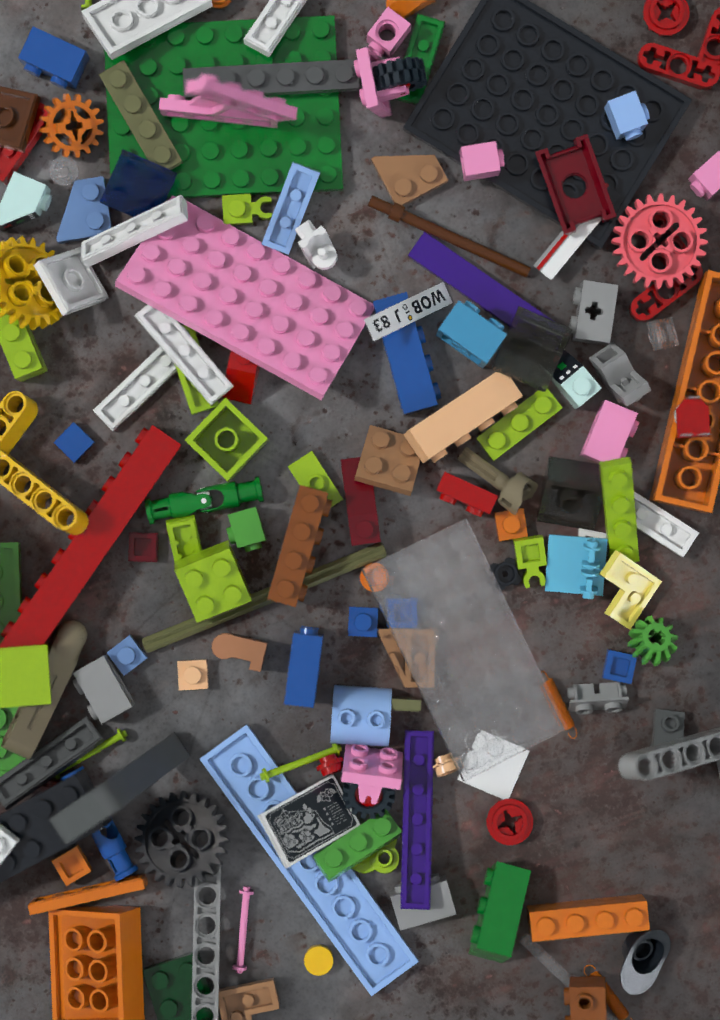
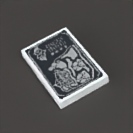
[258,774,360,868]

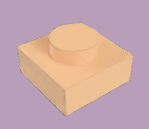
[177,659,209,690]

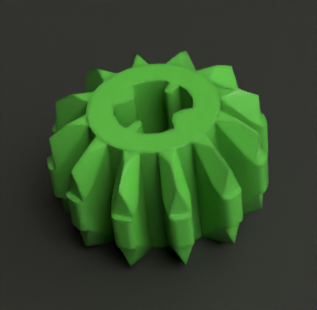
[627,615,678,666]

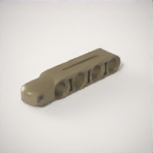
[1,620,88,759]

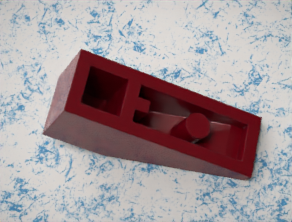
[341,457,381,546]

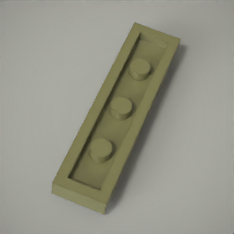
[98,60,183,177]

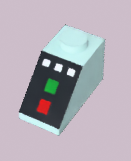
[0,171,52,232]
[538,347,602,410]

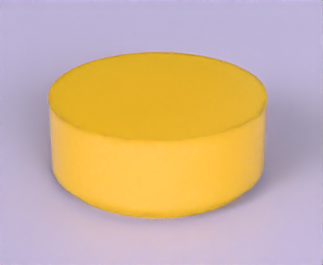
[304,944,333,976]

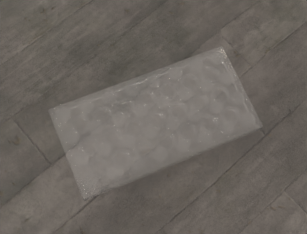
[361,518,568,781]

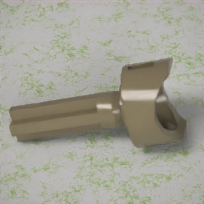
[457,447,539,515]

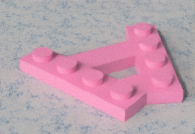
[159,75,297,128]

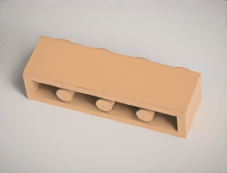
[403,367,523,463]

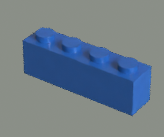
[373,292,442,416]

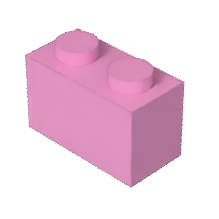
[580,400,639,463]

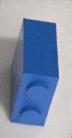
[284,626,324,708]

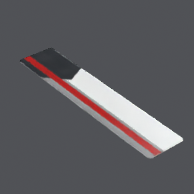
[534,181,621,279]

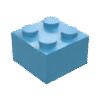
[436,300,507,369]

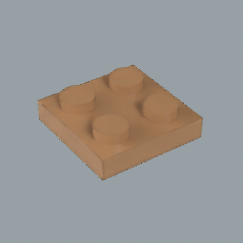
[354,425,420,496]

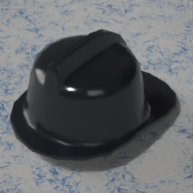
[620,929,671,995]

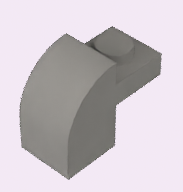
[589,342,651,406]

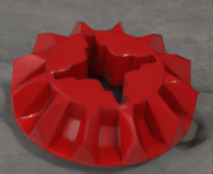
[643,0,690,36]
[486,798,533,845]

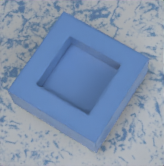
[107,635,148,676]

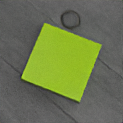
[0,644,52,708]

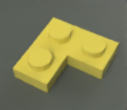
[599,550,662,630]

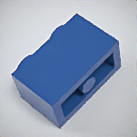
[18,26,90,89]

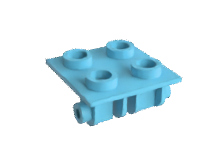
[545,534,608,599]

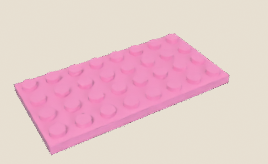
[115,195,374,401]

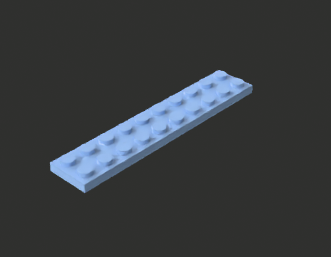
[200,724,419,996]

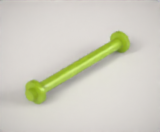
[53,728,128,779]
[259,744,342,783]

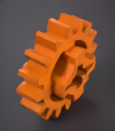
[39,94,104,158]

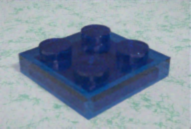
[100,149,177,217]

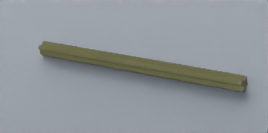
[142,542,387,653]

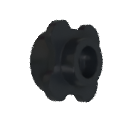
[488,558,522,591]

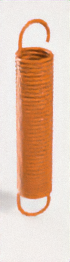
[541,670,577,739]
[583,965,633,1020]

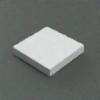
[34,247,109,316]

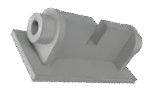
[567,682,629,715]

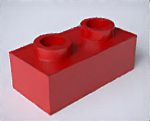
[435,472,498,517]

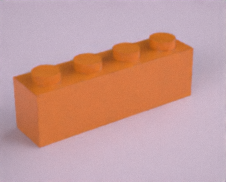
[526,894,650,942]

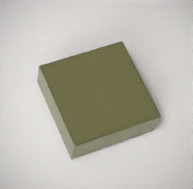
[391,696,421,712]

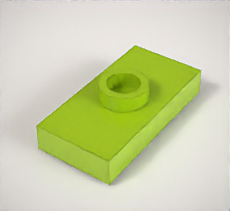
[288,451,344,508]
[166,515,202,561]

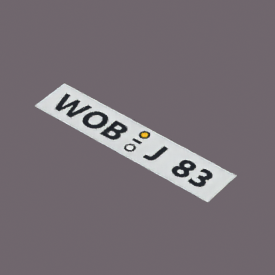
[364,282,453,341]

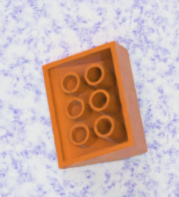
[48,905,145,1020]

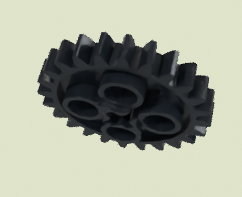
[134,791,230,888]

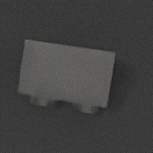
[537,456,603,531]

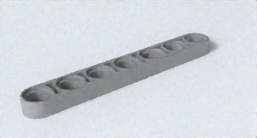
[191,856,221,1020]

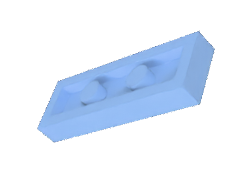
[262,161,320,255]

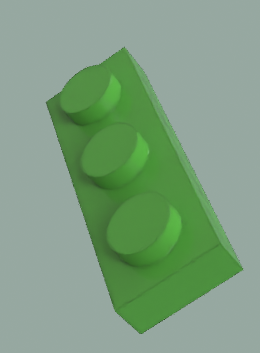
[313,809,402,882]

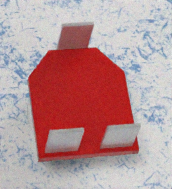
[674,396,711,438]

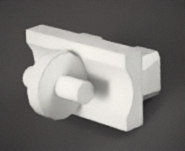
[295,220,338,270]

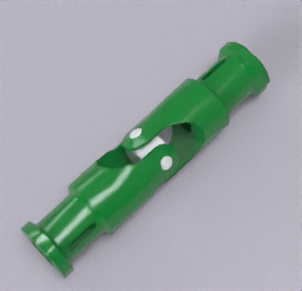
[145,476,264,524]

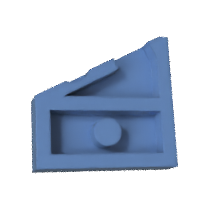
[56,176,112,244]

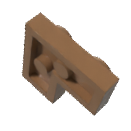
[219,978,280,1020]

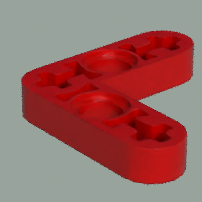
[637,7,720,90]
[629,214,703,322]

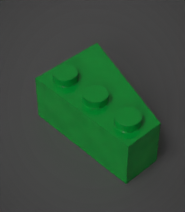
[468,861,531,963]

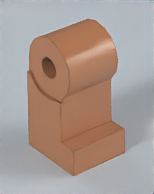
[212,633,268,672]

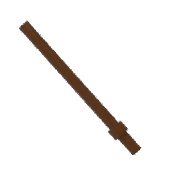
[368,195,531,278]

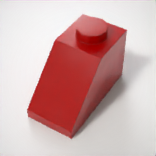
[223,351,260,405]

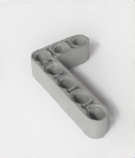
[618,727,720,780]

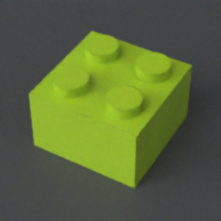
[185,398,269,482]
[174,540,252,623]

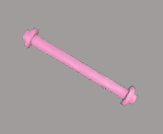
[232,886,254,974]

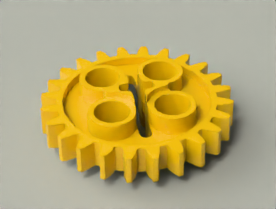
[0,236,62,330]

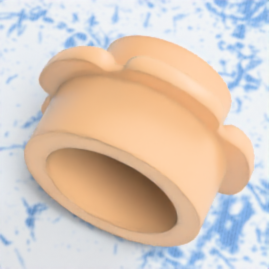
[433,753,459,778]

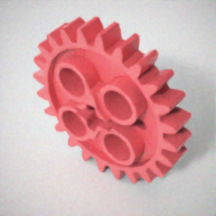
[611,193,708,290]

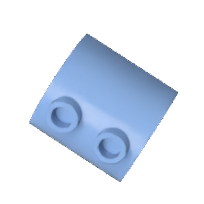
[330,685,392,747]

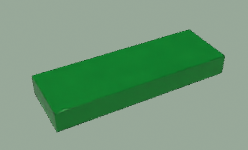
[395,14,445,106]

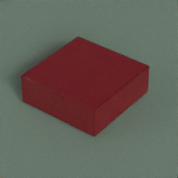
[128,532,159,562]

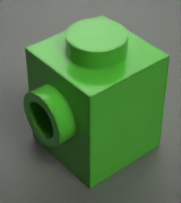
[226,507,267,552]

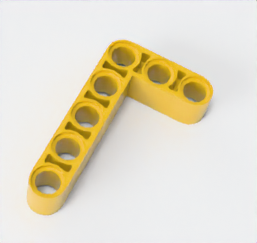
[0,391,88,535]

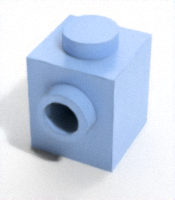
[604,90,650,141]

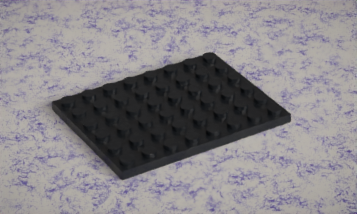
[403,0,692,250]

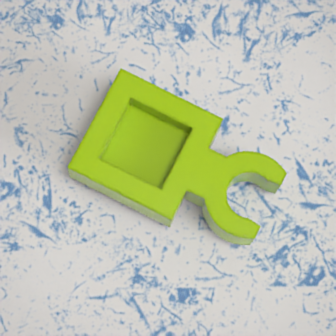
[222,194,272,226]
[513,535,547,589]

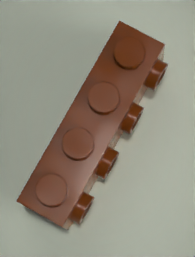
[267,485,333,607]
[564,977,607,1020]

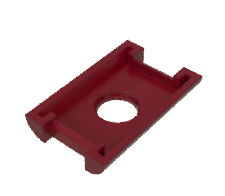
[535,134,616,235]

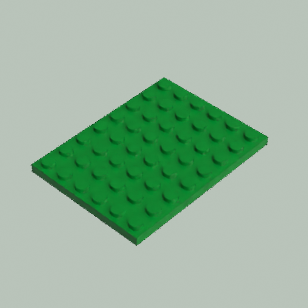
[104,15,343,202]

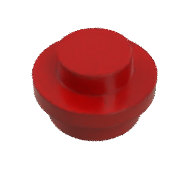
[316,753,344,777]

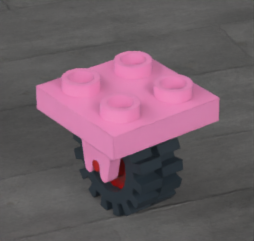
[354,47,427,118]
[341,744,403,819]

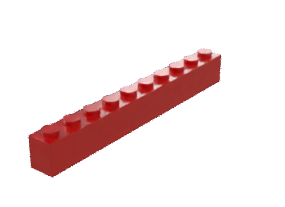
[0,425,182,648]

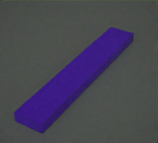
[407,232,567,355]
[400,730,434,910]

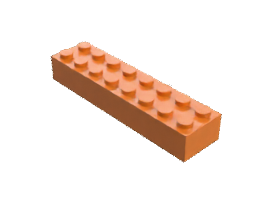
[649,270,720,514]

